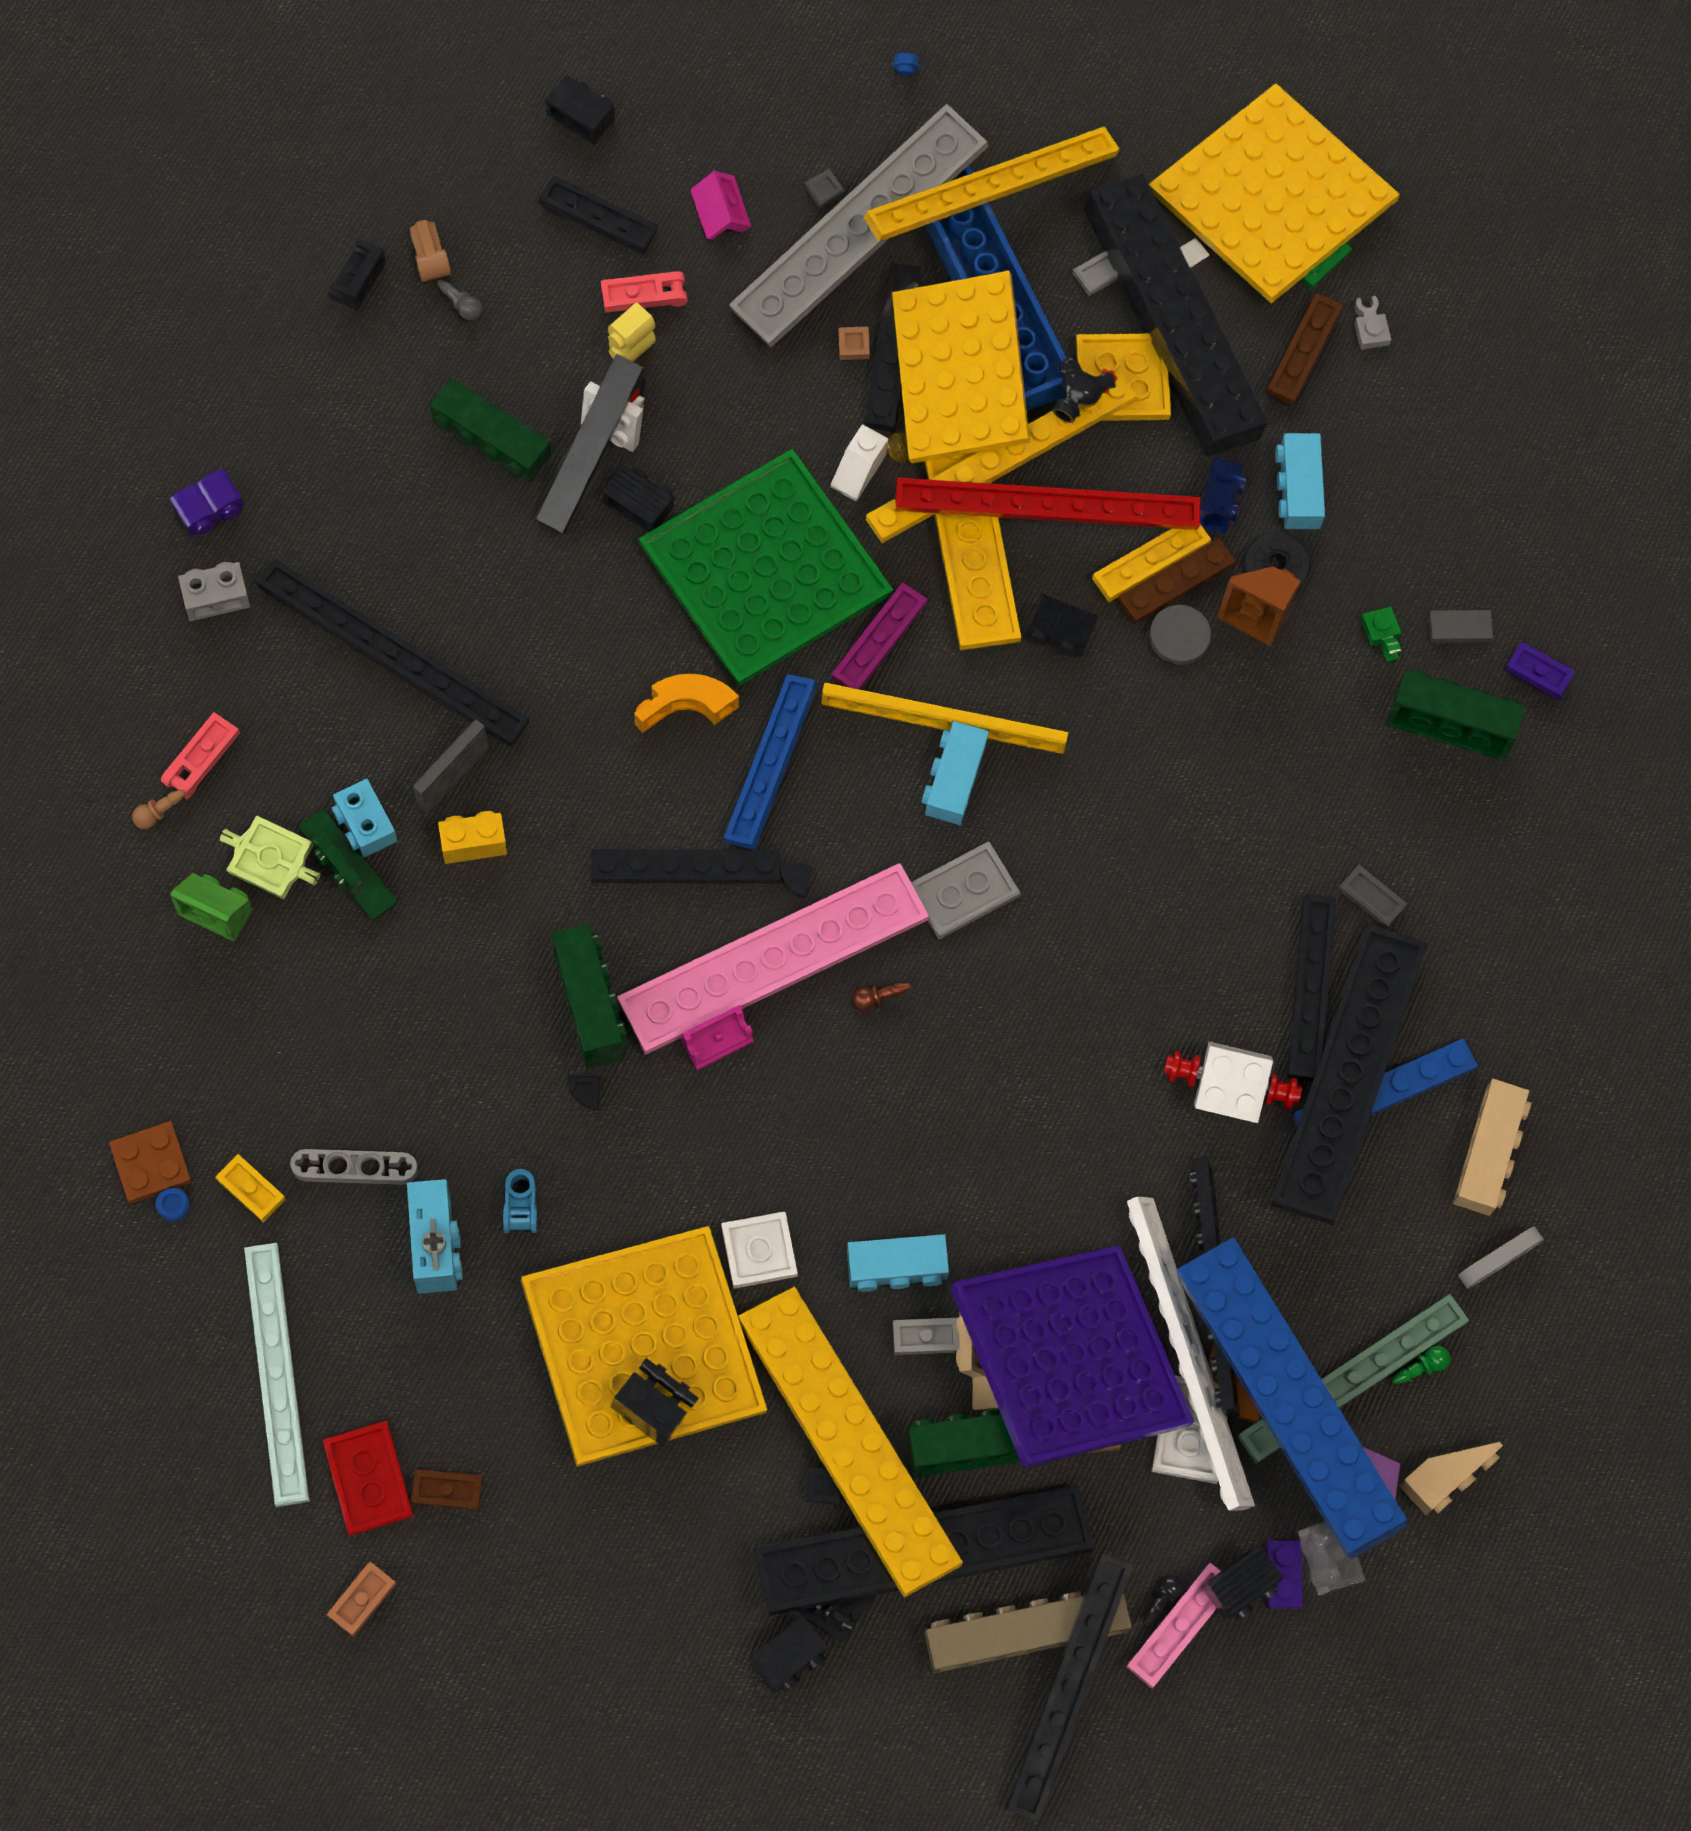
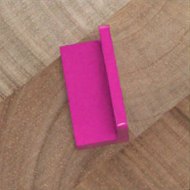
[691,171,751,240]

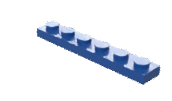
[724,674,818,850]
[1292,1038,1478,1127]

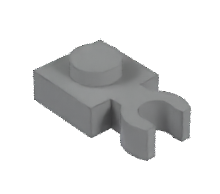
[1354,296,1391,350]

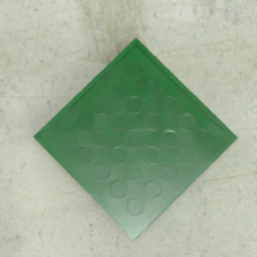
[639,449,893,687]

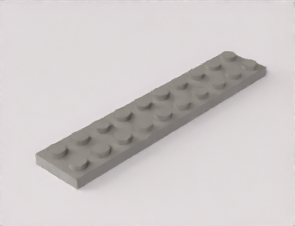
[729,104,989,348]

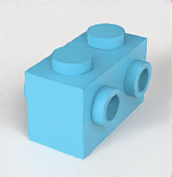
[331,779,397,858]

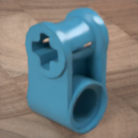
[503,1169,537,1233]

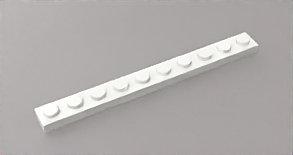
[1127,1196,1255,1510]

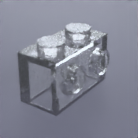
[1298,1522,1366,1596]

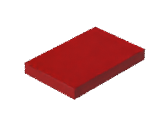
[323,1421,414,1537]

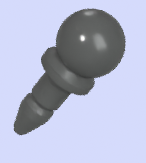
[437,280,482,321]

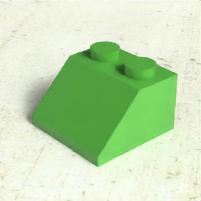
[170,873,252,942]

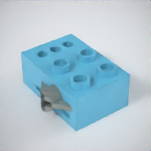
[407,1179,463,1294]

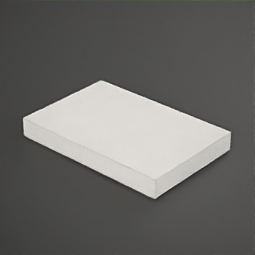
[1152,1375,1227,1484]

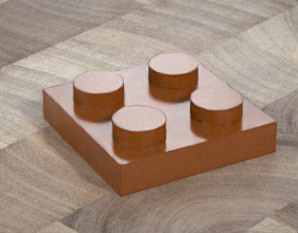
[109,1121,192,1204]

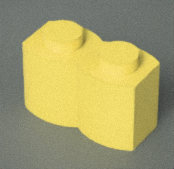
[608,302,655,362]

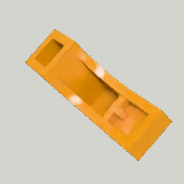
[634,674,739,733]

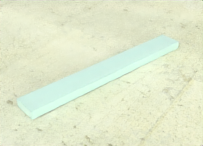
[244,1243,310,1507]

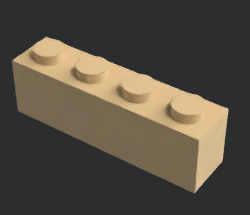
[1453,1078,1531,1216]

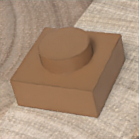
[839,327,870,360]

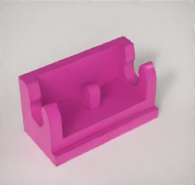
[682,1005,754,1071]

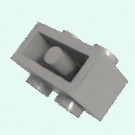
[178,562,250,621]

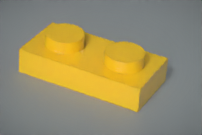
[215,1154,286,1222]

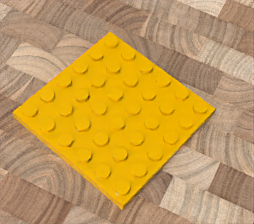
[1149,84,1399,303]
[521,1226,767,1467]

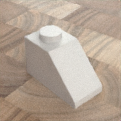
[830,425,888,502]

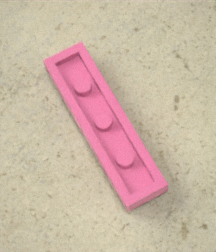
[1126,1563,1221,1689]

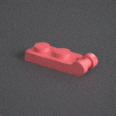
[601,271,688,313]
[161,712,240,800]

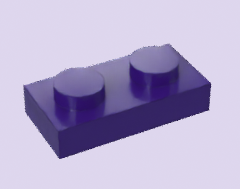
[1505,641,1575,700]
[1266,1540,1303,1609]

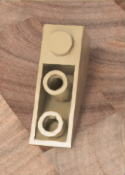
[1399,1442,1503,1515]

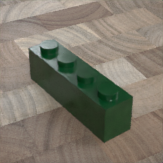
[430,378,551,481]

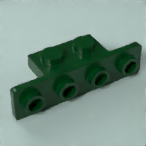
[299,809,397,921]

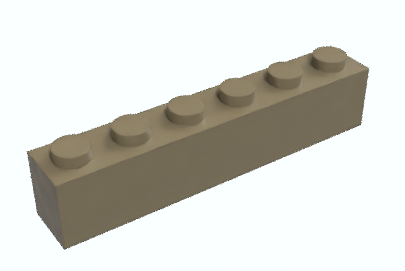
[925,1592,1132,1674]

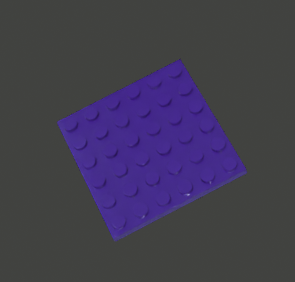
[950,1245,1194,1469]

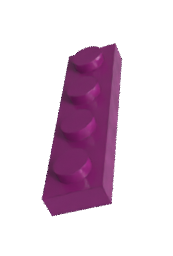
[831,582,927,690]

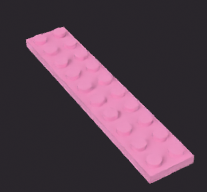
[617,863,929,1055]

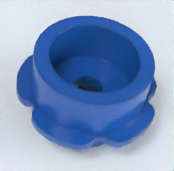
[892,53,921,76]

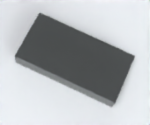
[1428,610,1493,643]
[1338,865,1407,929]

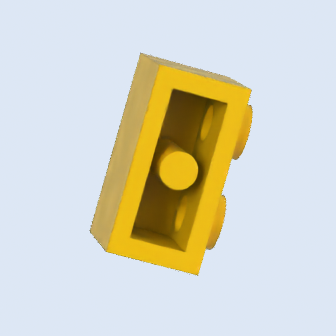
[438,811,507,864]

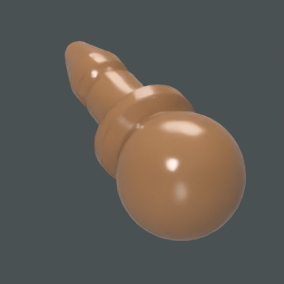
[132,790,185,829]

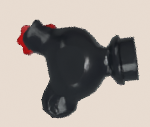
[1052,357,1117,423]

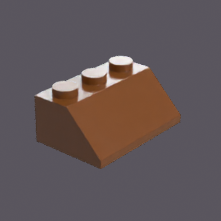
[1217,566,1301,646]

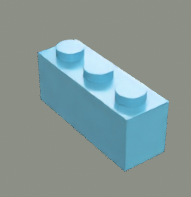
[1275,433,1325,529]
[921,721,989,826]
[847,1234,949,1292]

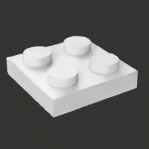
[721,1212,798,1289]

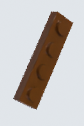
[1266,293,1343,406]
[1117,538,1236,625]

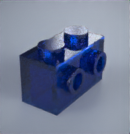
[1200,457,1247,533]

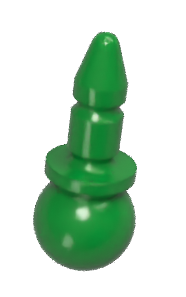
[1392,1346,1450,1384]

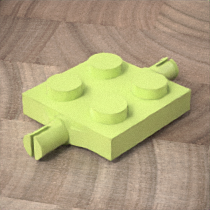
[220,816,320,900]

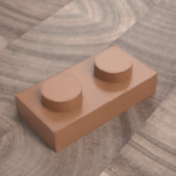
[326,1562,397,1637]

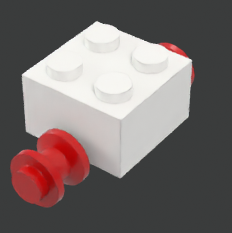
[1164,1042,1302,1123]

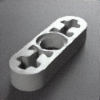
[1458,1226,1544,1289]

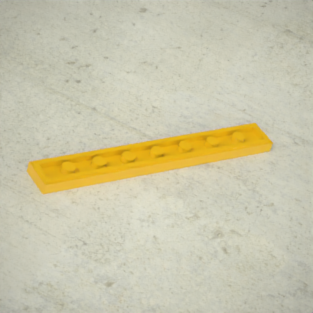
[821,682,1068,754]

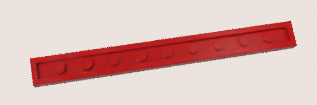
[895,478,1200,530]

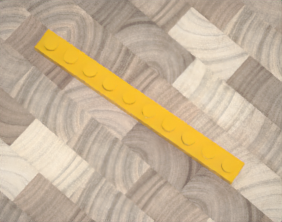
[863,126,1120,242]
[866,373,1137,543]

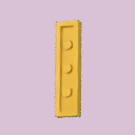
[1092,524,1211,602]

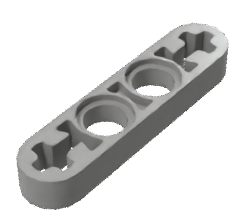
[290,1149,418,1185]

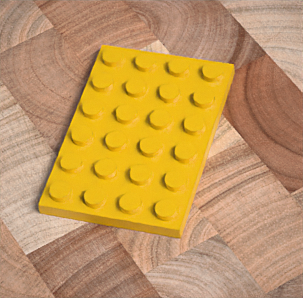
[892,271,1030,463]

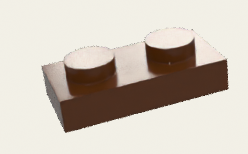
[411,1469,482,1511]

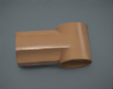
[410,220,451,282]

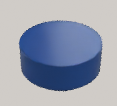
[156,1188,190,1222]

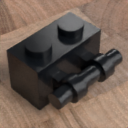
[610,1358,699,1447]

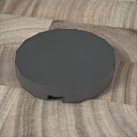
[1149,605,1211,665]

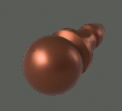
[852,983,912,1012]

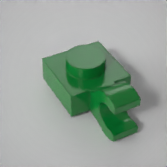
[1361,606,1402,662]

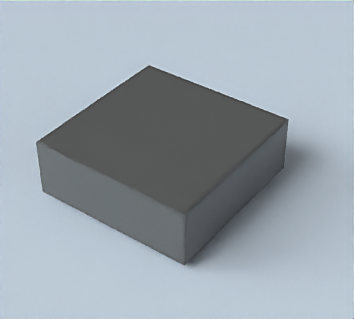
[804,169,845,210]

